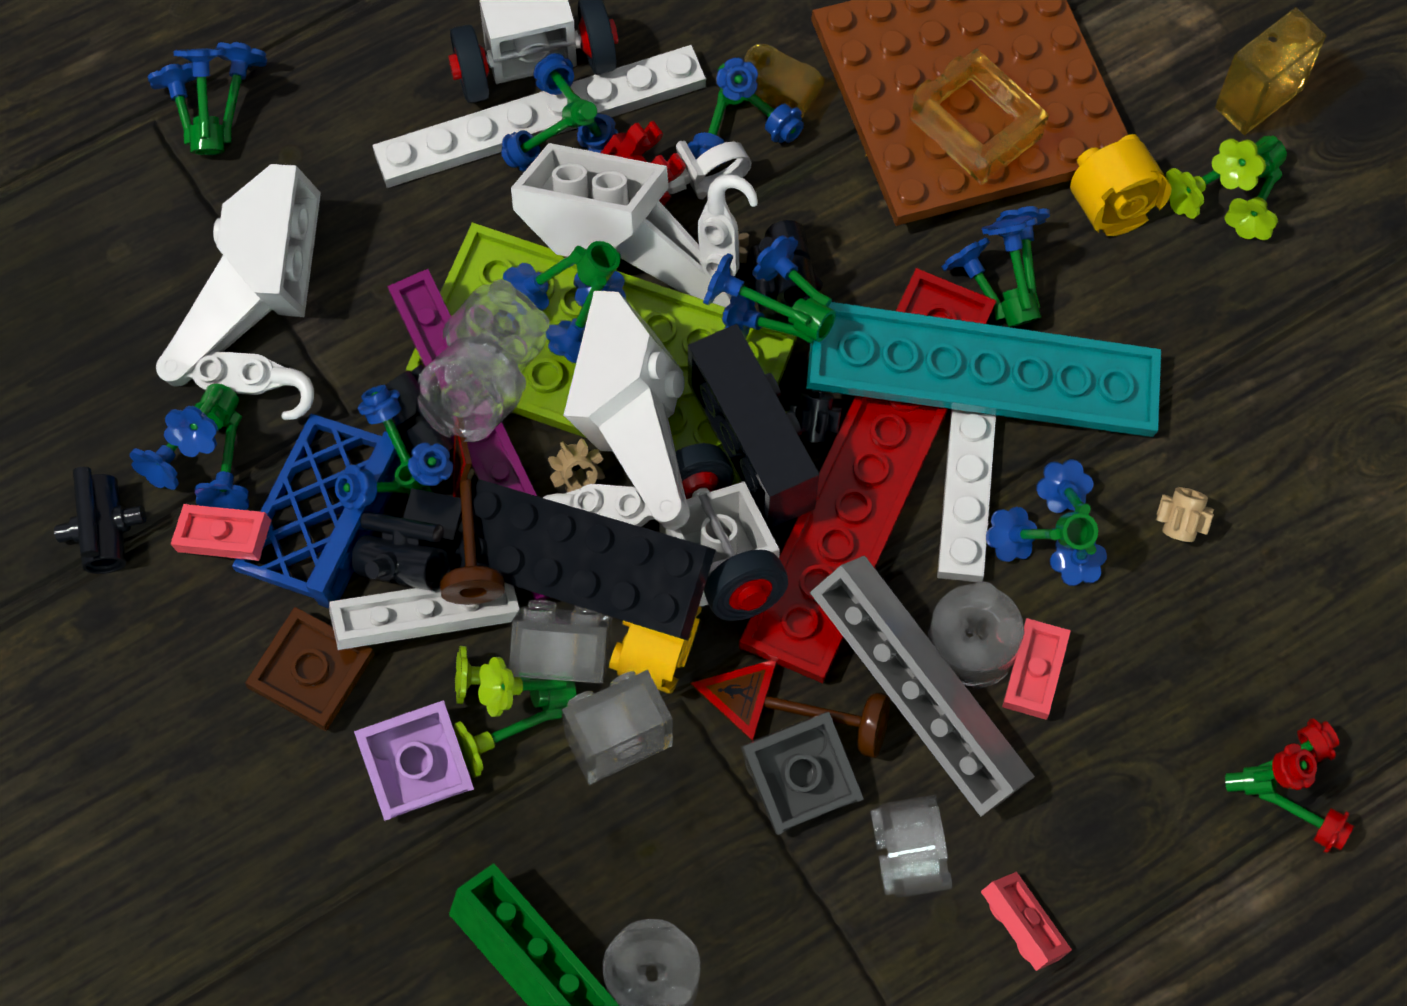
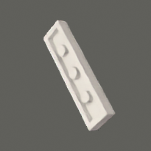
[937,409,996,583]
[329,583,520,650]

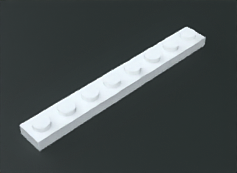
[372,45,706,188]

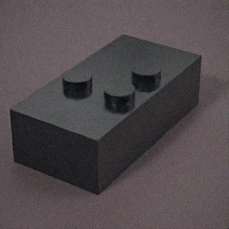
[688,324,820,530]

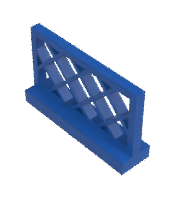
[232,413,411,608]

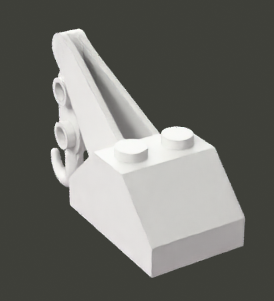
[511,143,758,307]
[156,164,321,420]
[543,291,690,530]

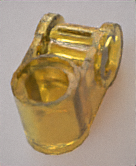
[744,44,825,118]

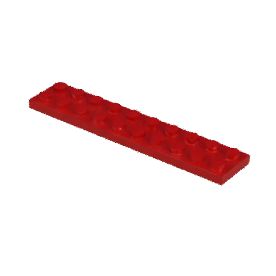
[739,268,996,684]

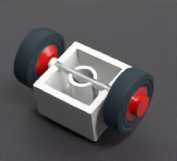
[448,0,618,103]
[659,443,789,621]

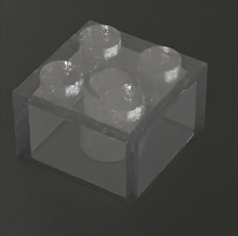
[509,600,612,683]
[562,670,673,785]

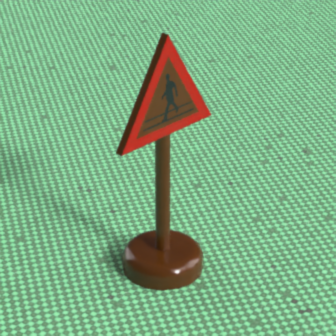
[440,414,505,605]
[690,660,890,758]

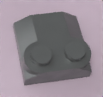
[740,712,864,835]

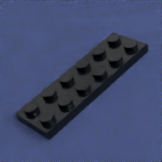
[451,479,716,641]

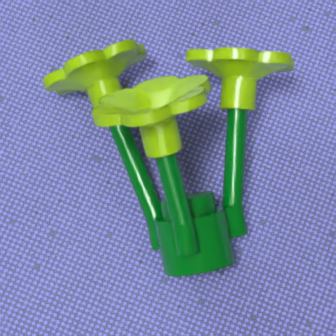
[1166,136,1287,240]
[453,646,576,778]

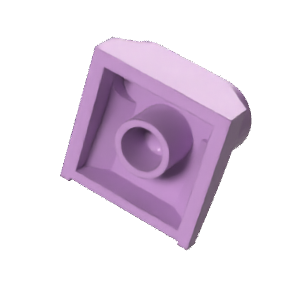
[354,700,474,821]

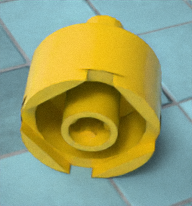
[1070,134,1172,236]
[609,606,702,694]

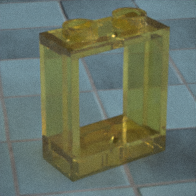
[1215,7,1326,136]
[910,48,1049,185]

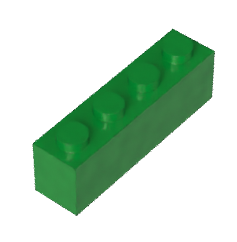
[449,863,620,1006]

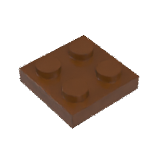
[245,607,375,731]

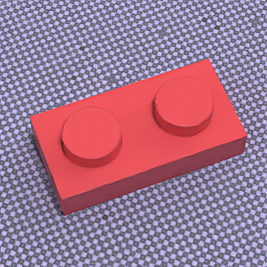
[171,504,272,561]
[1002,618,1071,720]
[981,872,1072,971]

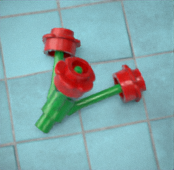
[1225,718,1354,853]

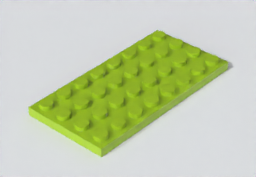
[406,222,797,486]

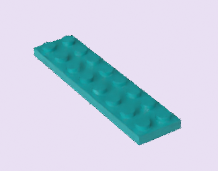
[806,302,1161,437]

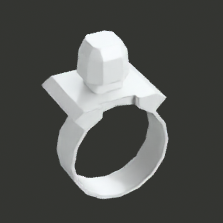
[667,141,752,200]

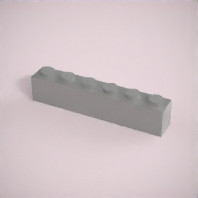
[810,555,1035,817]

